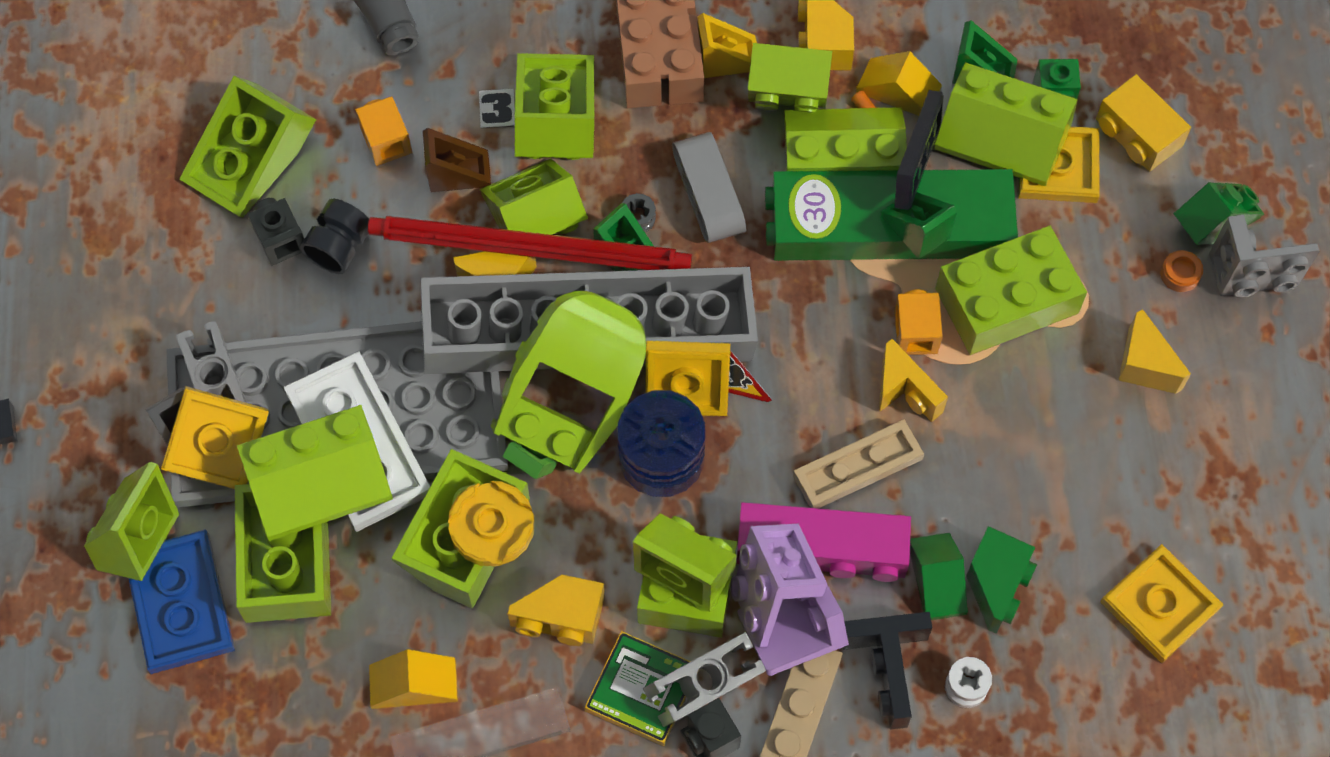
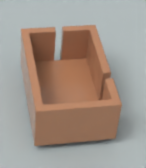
[616,0,704,109]

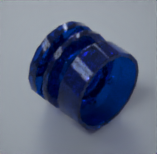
[618,390,705,497]

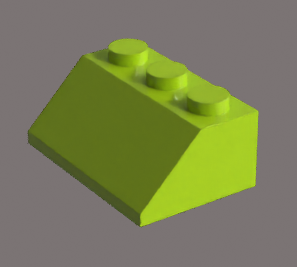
[934,62,1077,186]
[784,107,907,171]
[237,405,393,541]
[391,449,530,609]

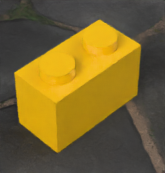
[1095,74,1191,172]

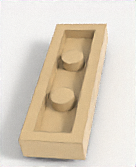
[793,419,924,509]
[760,650,843,757]

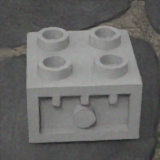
[1209,215,1320,297]

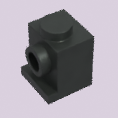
[248,198,304,266]
[680,698,741,757]

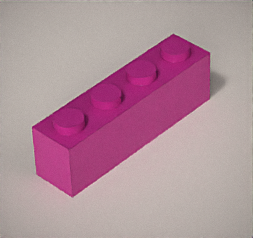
[736,502,911,582]

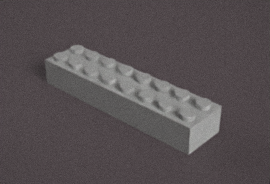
[421,267,758,374]

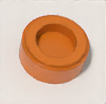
[1160,250,1204,292]

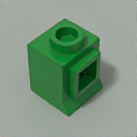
[1032,59,1081,99]

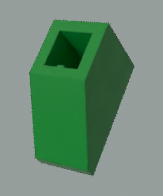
[1173,182,1264,245]
[966,526,1037,634]

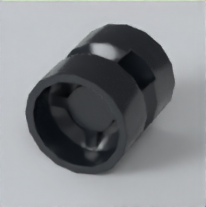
[299,198,369,274]

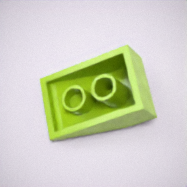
[515,53,594,160]
[180,76,316,218]

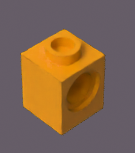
[355,96,413,166]
[894,289,943,355]

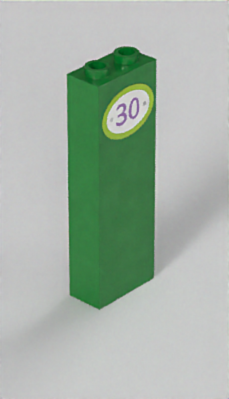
[765,169,1018,261]

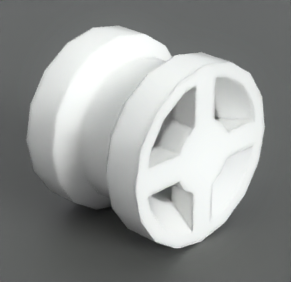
[945,657,992,708]

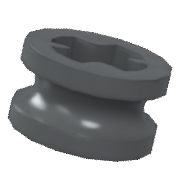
[622,193,656,233]

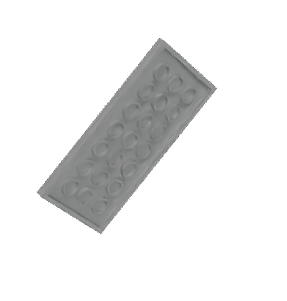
[167,321,509,508]

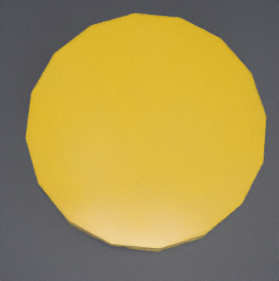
[448,481,535,566]

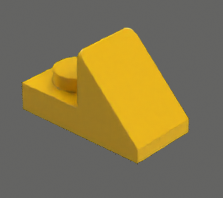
[879,339,948,422]

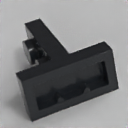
[843,612,932,730]

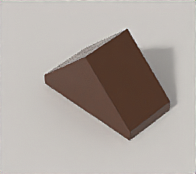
[423,128,491,193]

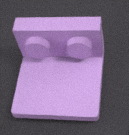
[731,523,827,648]
[738,585,849,676]

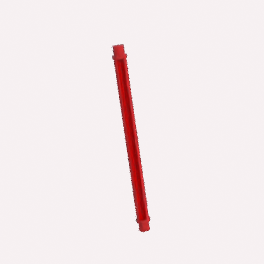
[368,216,692,270]

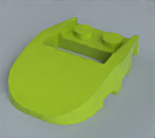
[490,291,646,474]

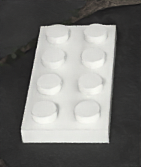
[284,352,430,532]

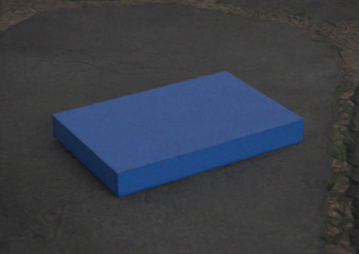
[129,529,235,674]

